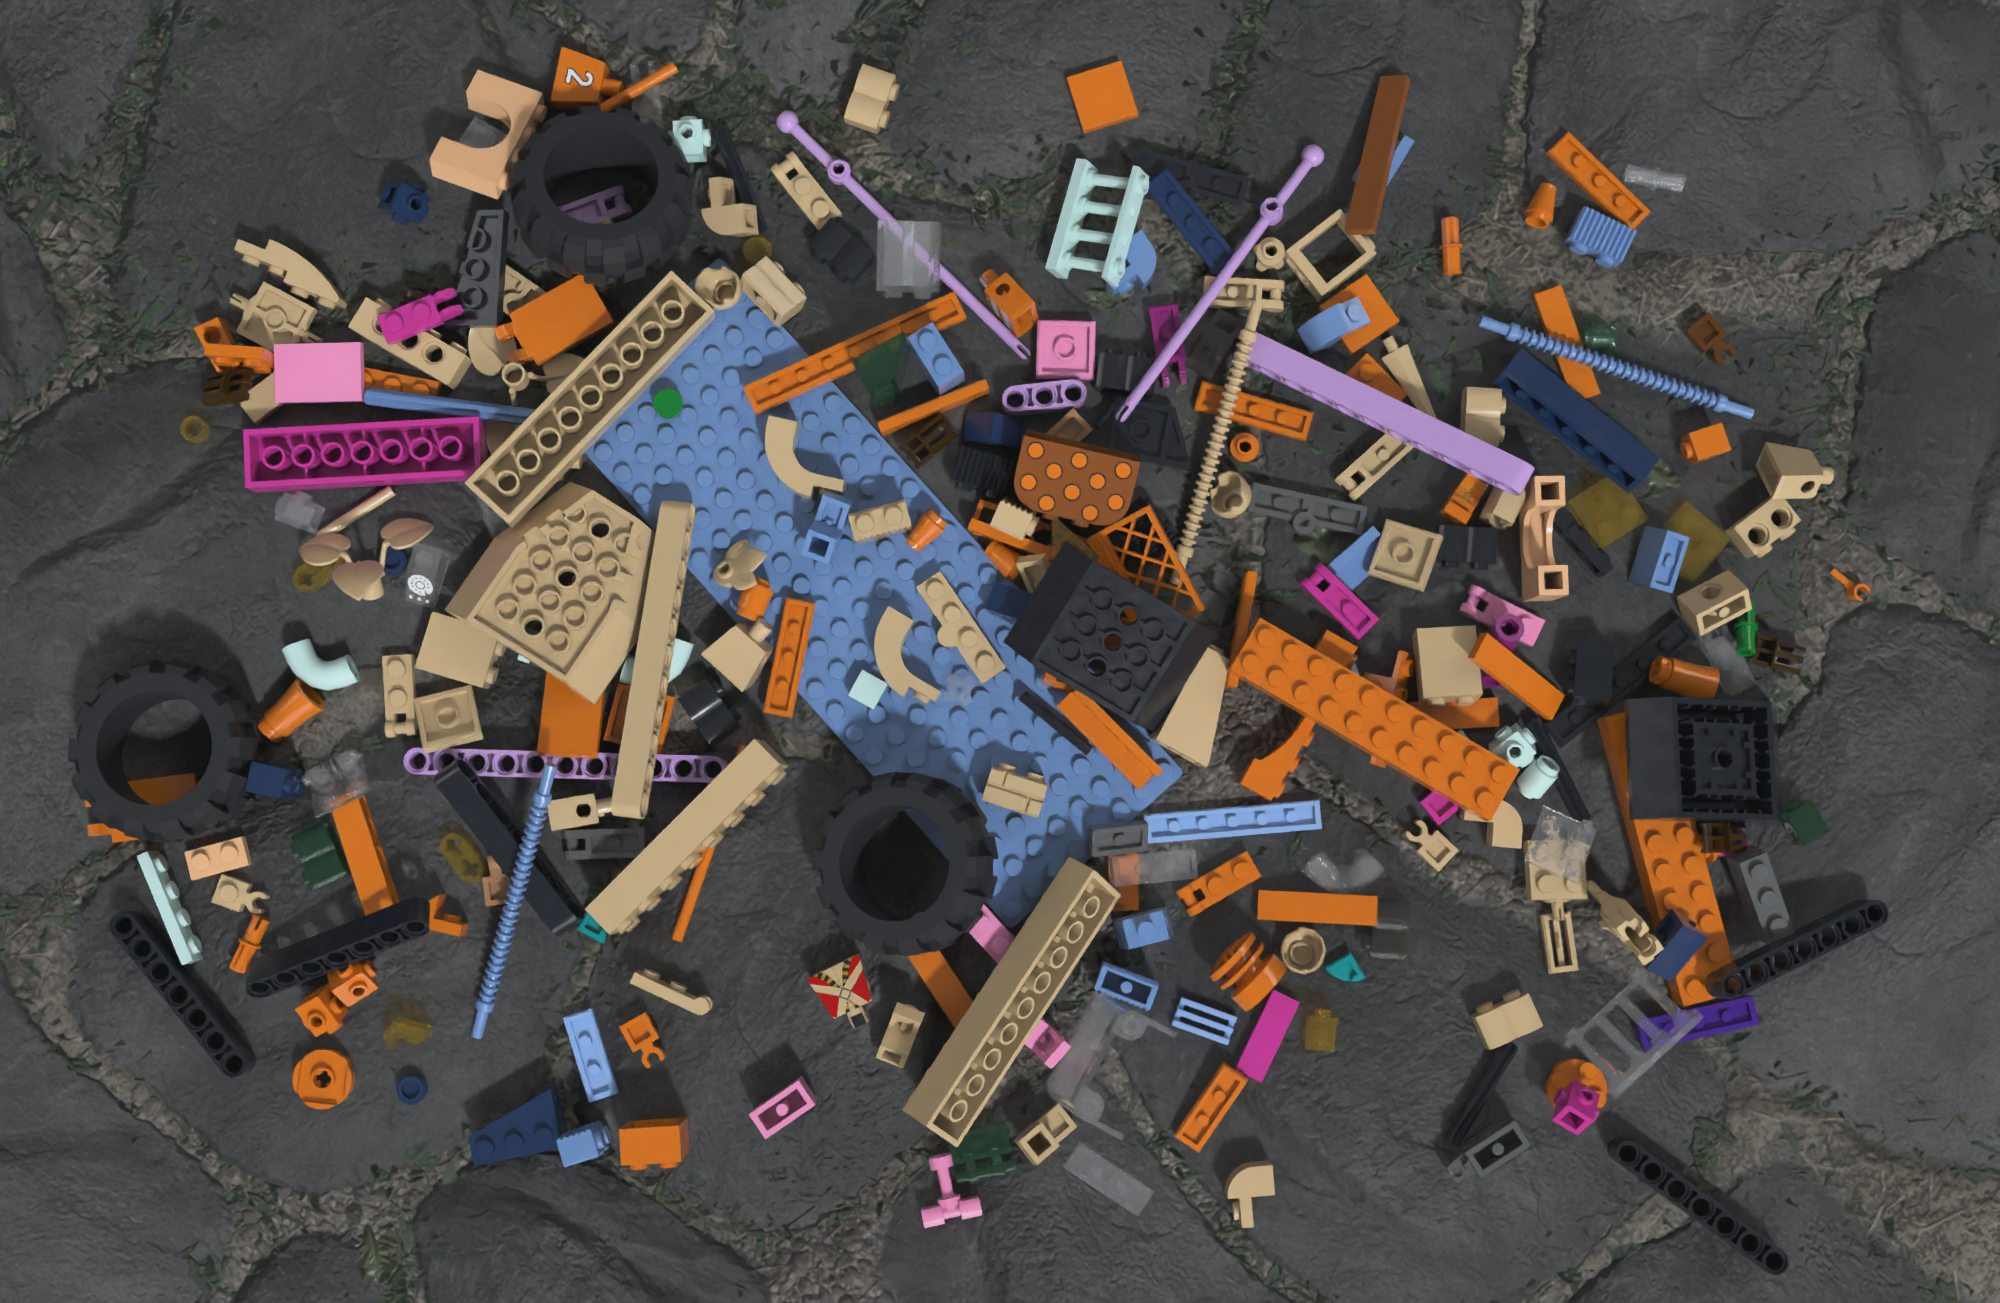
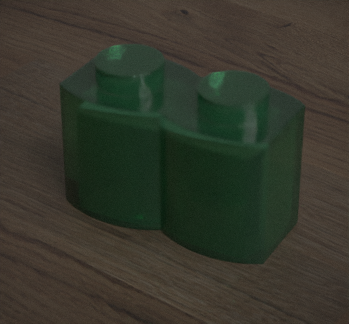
[290,821,352,890]

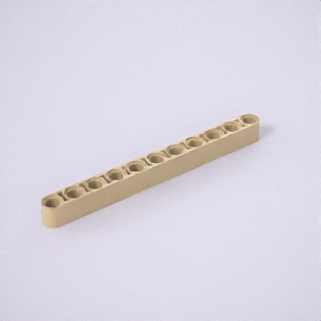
[611,500,695,819]

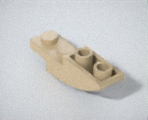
[234,239,347,310]

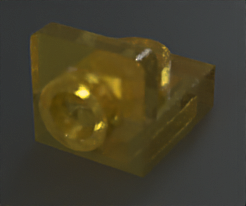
[1304,1008,1339,1052]
[383,1017,434,1051]

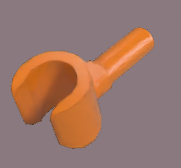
[1829,567,1870,601]

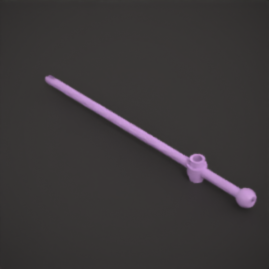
[776,110,1031,359]
[1115,144,1324,422]

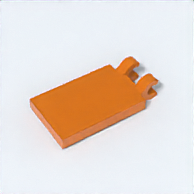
[493,275,615,366]
[537,672,606,759]
[84,773,199,843]

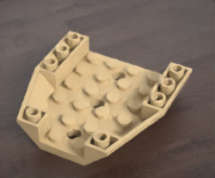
[445,482,656,705]

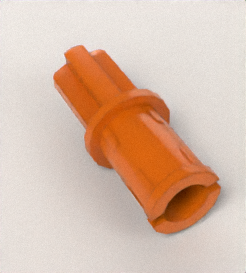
[1439,216,1463,276]
[230,914,271,973]

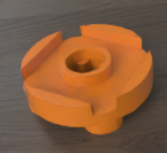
[292,1048,355,1109]
[1545,1058,1607,1109]

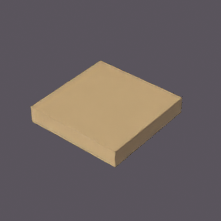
[1367,519,1443,592]
[413,685,484,754]

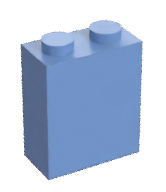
[907,322,965,397]

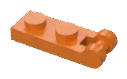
[1175,851,1261,917]

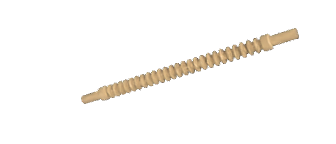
[1169,301,1263,585]

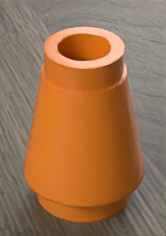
[1525,183,1557,229]
[906,508,948,552]
[984,540,1023,581]

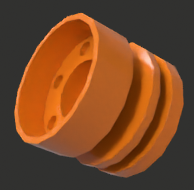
[1208,932,1288,1012]

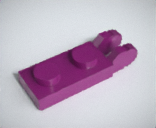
[1148,303,1187,388]

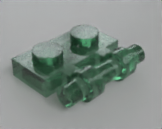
[949,1121,1016,1184]

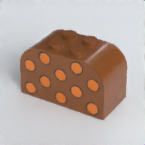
[1014,429,1140,527]

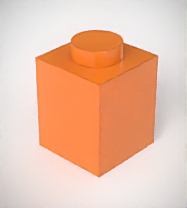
[1680,423,1731,465]

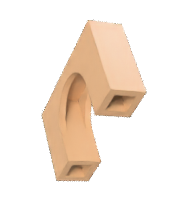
[429,70,547,200]
[1519,476,1569,602]

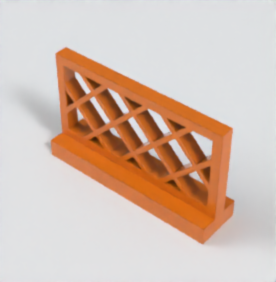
[1086,505,1206,620]

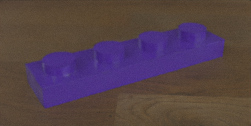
[1634,995,1759,1050]

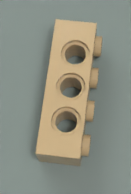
[348,297,472,390]

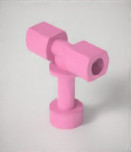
[921,1153,983,1228]

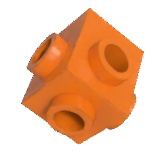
[327,959,379,1007]
[295,983,349,1037]

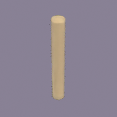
[316,485,396,536]

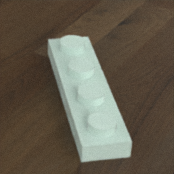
[137,851,203,965]

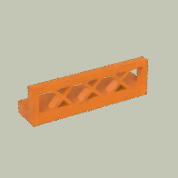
[968,499,1088,563]
[1056,688,1163,790]

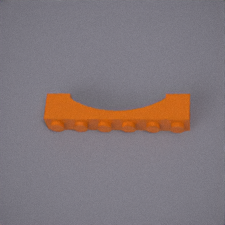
[1237,630,1358,801]

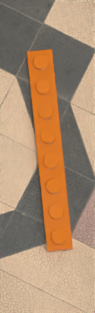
[743,291,967,415]

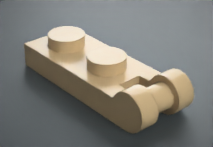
[769,151,842,231]
[1203,276,1285,312]
[1334,434,1414,501]
[382,654,418,738]
[630,968,713,1015]

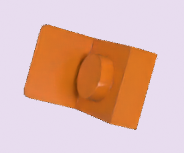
[429,894,469,937]

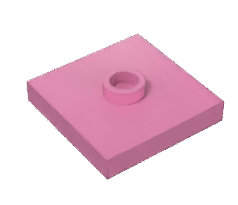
[1036,320,1096,381]

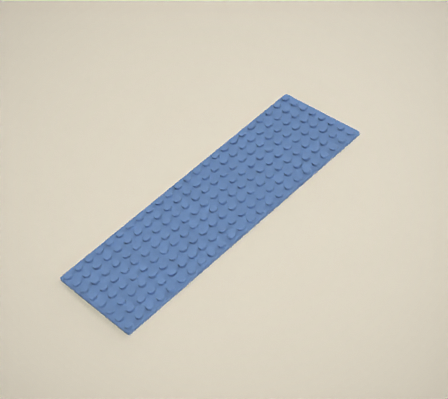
[585,259,1182,928]

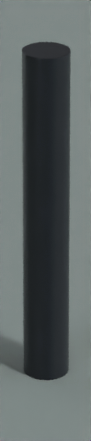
[1018,691,1093,756]

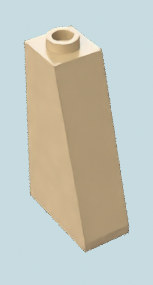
[1149,644,1230,767]

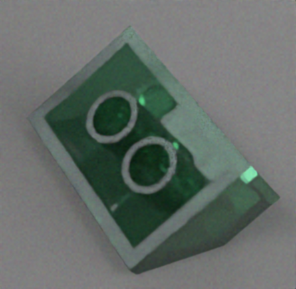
[852,332,910,407]

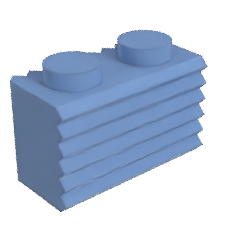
[1564,206,1637,268]
[1093,960,1159,1011]
[556,1120,611,1167]

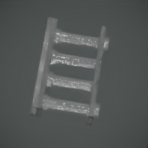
[1563,966,1704,1101]

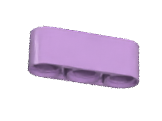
[1002,379,1087,416]

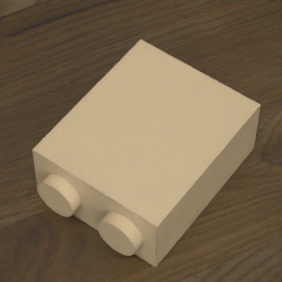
[415,611,507,689]
[1412,625,1483,707]

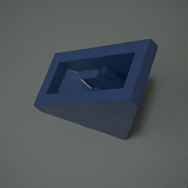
[962,412,1023,451]

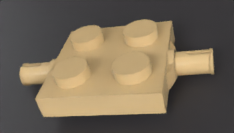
[230,281,323,352]
[1523,820,1588,921]

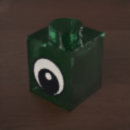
[1782,798,1830,846]

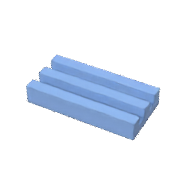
[1171,997,1237,1045]

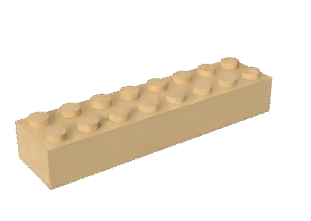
[585,739,789,935]

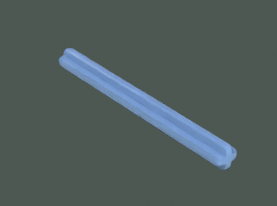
[364,387,536,425]

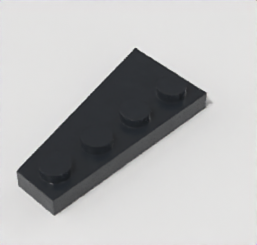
[444,210,509,328]

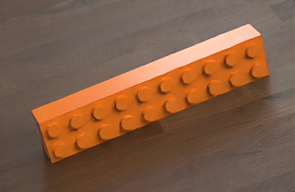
[1227,618,1520,821]
[1597,712,1733,1007]

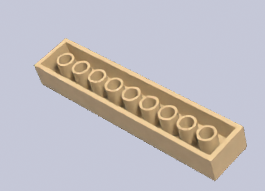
[465,271,715,528]
[902,857,1121,1147]

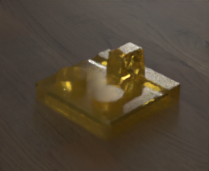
[1566,477,1648,549]
[1661,501,1731,584]

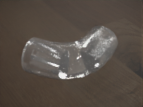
[1301,850,1384,894]

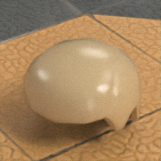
[694,266,743,310]
[1209,470,1252,519]
[1280,927,1326,974]

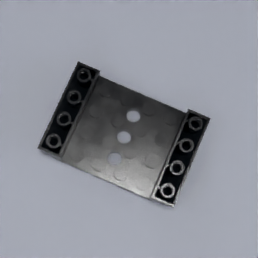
[1003,540,1217,732]

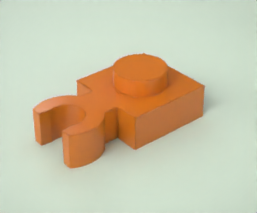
[619,1011,666,1068]

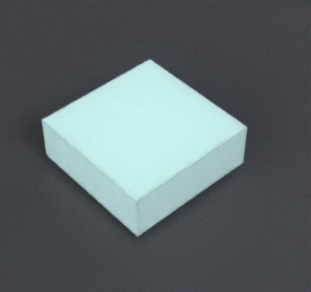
[848,670,888,710]

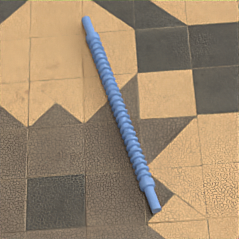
[1478,315,1754,420]
[471,762,557,1039]

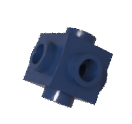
[377,181,431,226]

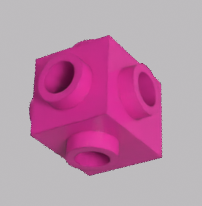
[1552,1080,1600,1136]

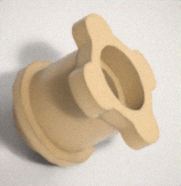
[1253,237,1285,272]

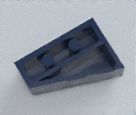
[468,1084,567,1166]

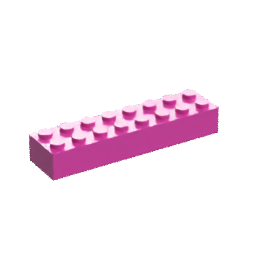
[243,416,488,493]

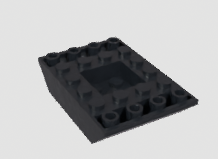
[1624,697,1783,824]

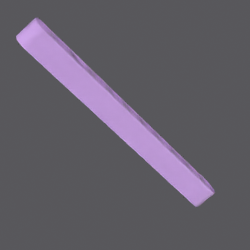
[1233,332,1534,496]
[403,748,728,783]

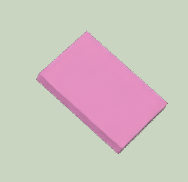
[274,342,365,404]

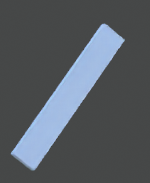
[1143,800,1322,844]

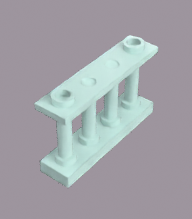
[1045,158,1149,287]

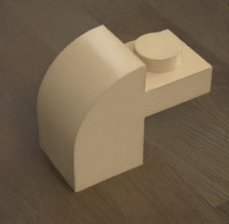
[701,177,759,237]
[1458,800,1523,849]
[876,1002,925,1069]
[1014,1103,1077,1165]
[1224,1160,1275,1228]

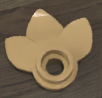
[713,539,767,590]

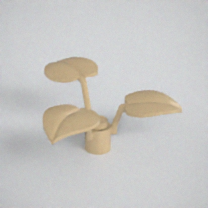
[468,328,584,455]
[299,518,434,601]

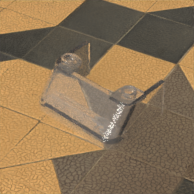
[1046,992,1178,1140]

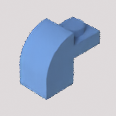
[1105,230,1156,297]
[1297,297,1371,355]
[801,490,853,564]

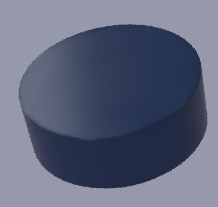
[377,546,409,576]
[396,1074,428,1105]

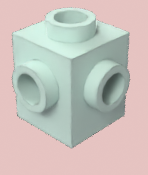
[668,116,711,163]
[1488,723,1537,768]

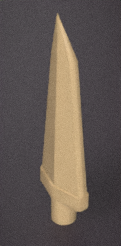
[1381,335,1437,419]

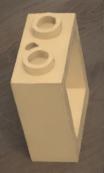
[1283,209,1377,302]

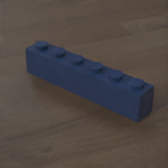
[1492,348,1659,494]

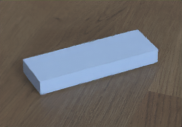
[563,1008,619,1103]

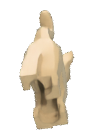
[1587,880,1664,965]

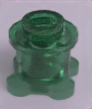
[1581,321,1616,353]

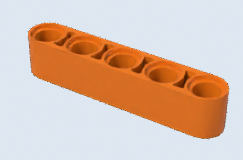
[330,790,399,916]

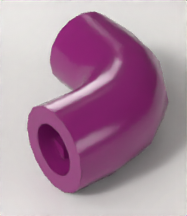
[1480,614,1524,688]

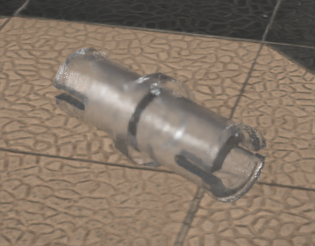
[1623,164,1686,193]

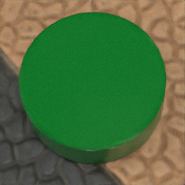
[653,389,684,419]

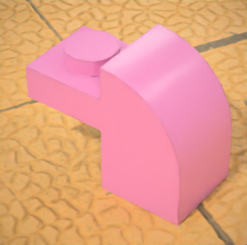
[1025,1017,1071,1069]

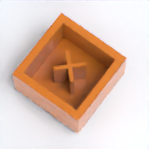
[619,1117,690,1170]

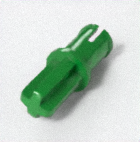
[1734,598,1758,657]

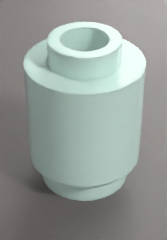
[1517,755,1560,799]

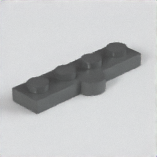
[1246,482,1368,536]

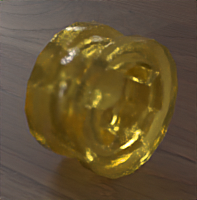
[180,415,211,444]

